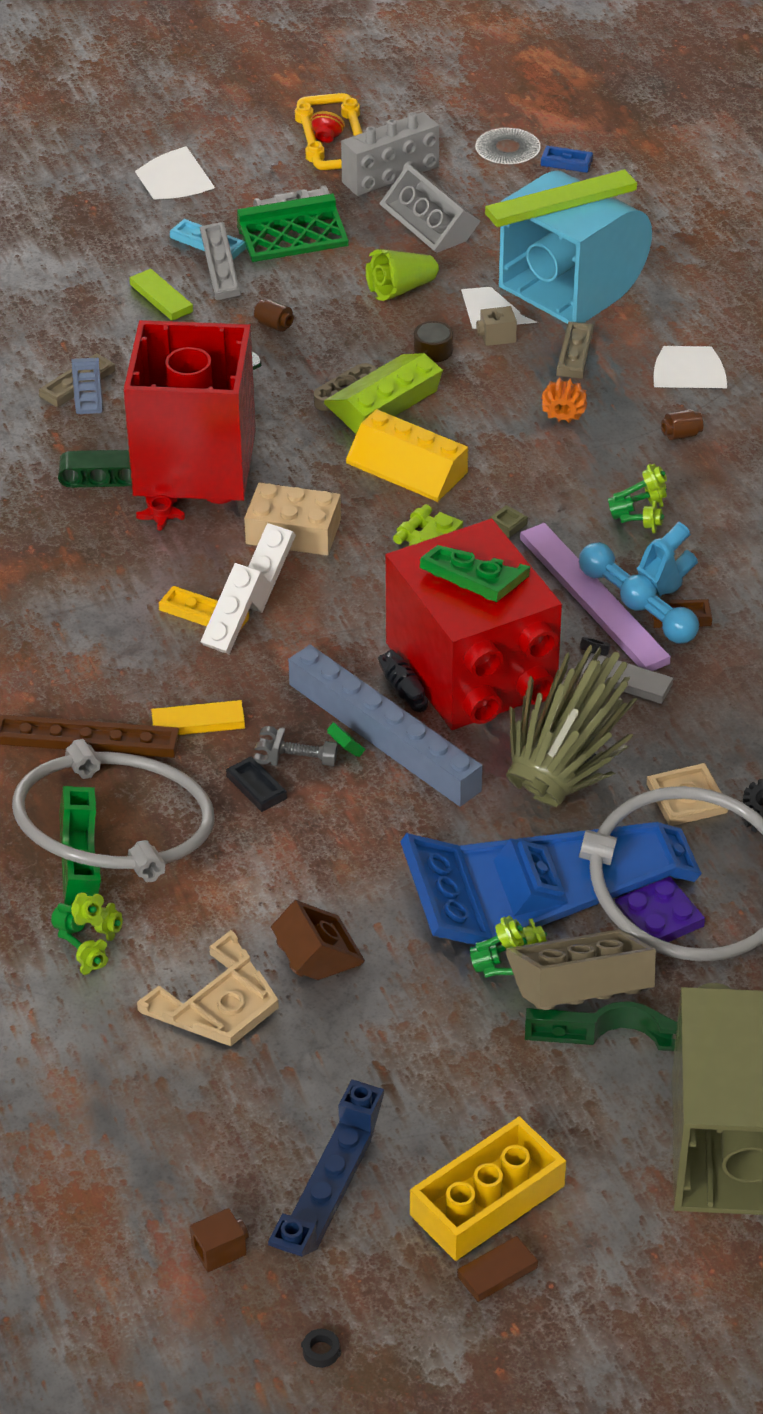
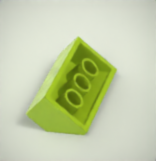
[324,353,443,434]

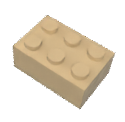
[244,483,341,556]

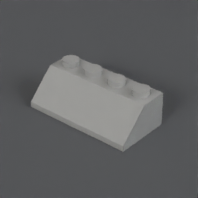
[379,164,481,253]

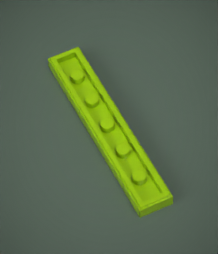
[485,169,637,227]

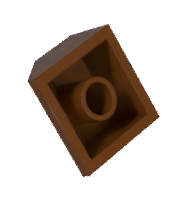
[271,900,365,980]

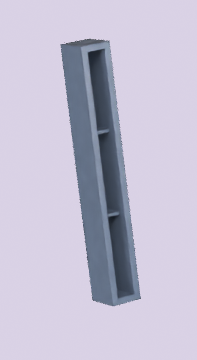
[288,644,482,807]

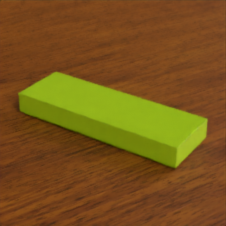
[129,268,193,321]

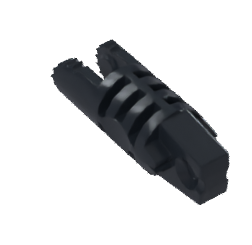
[378,650,428,713]

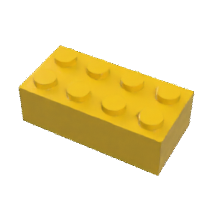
[410,1116,566,1261]

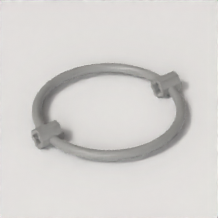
[12,739,215,882]
[579,786,763,961]

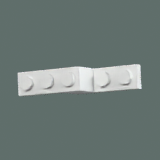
[200,523,296,654]

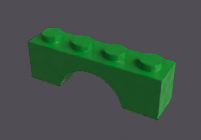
[59,786,101,905]

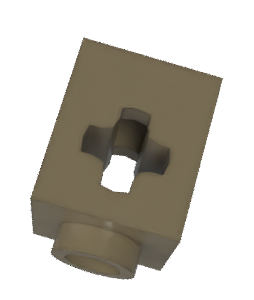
[476,306,517,346]

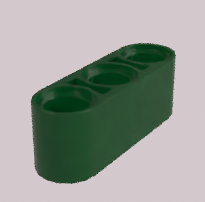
[58,450,132,488]

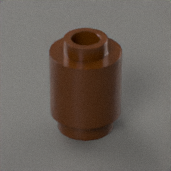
[254,299,294,332]
[661,409,704,440]

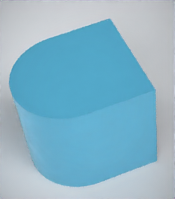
[499,171,652,324]

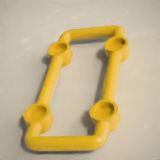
[295,93,362,170]

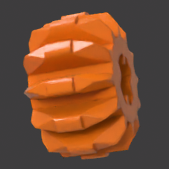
[541,377,587,423]

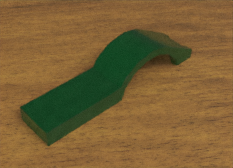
[525,1001,677,1051]

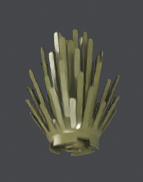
[506,645,638,807]

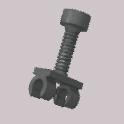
[253,726,338,767]

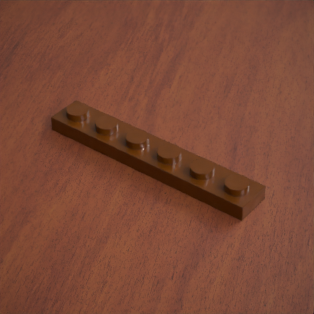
[0,714,179,758]

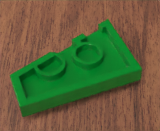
[420,545,530,602]

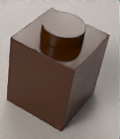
[190,1208,249,1273]

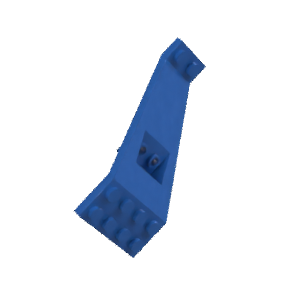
[400,822,702,945]

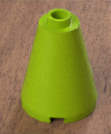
[366,249,439,301]

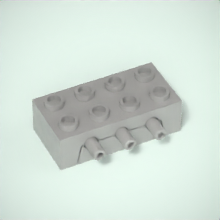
[341,112,439,196]

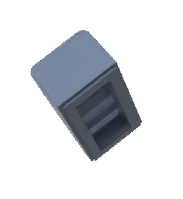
[72,358,103,414]

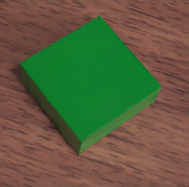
[327,722,366,757]

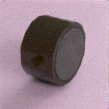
[414,321,453,362]

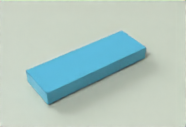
[170,219,246,260]

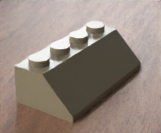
[506,929,656,1010]

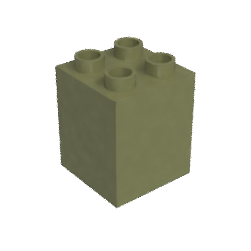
[672,983,763,1215]

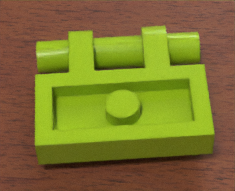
[393,504,463,546]

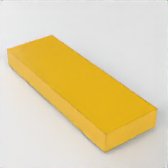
[159,586,249,630]
[151,700,245,735]

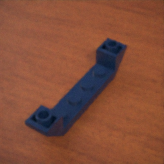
[268,1079,384,1257]

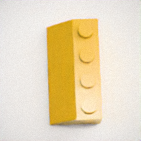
[346,409,468,502]

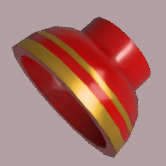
[311,111,345,143]

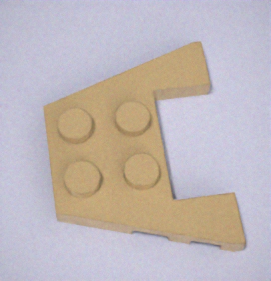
[137,930,279,1046]

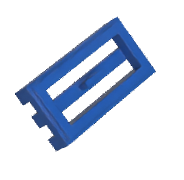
[541,146,593,173]

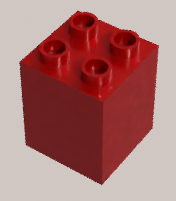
[124,320,256,504]
[385,518,562,731]

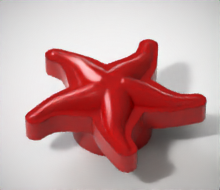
[136,495,185,531]

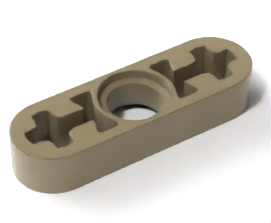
[314,363,376,411]

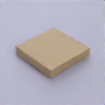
[647,763,728,826]

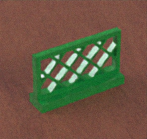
[237,193,349,262]

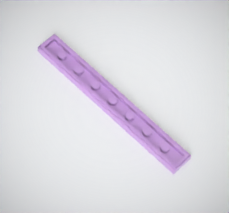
[520,523,671,671]

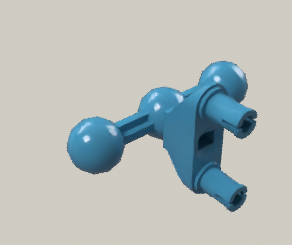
[579,521,699,644]

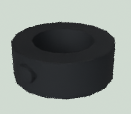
[579,637,611,656]
[301,1329,341,1368]

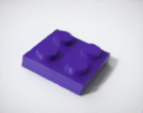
[615,876,705,942]

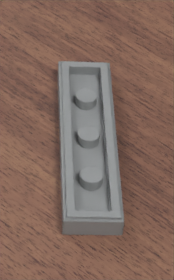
[200,222,241,300]

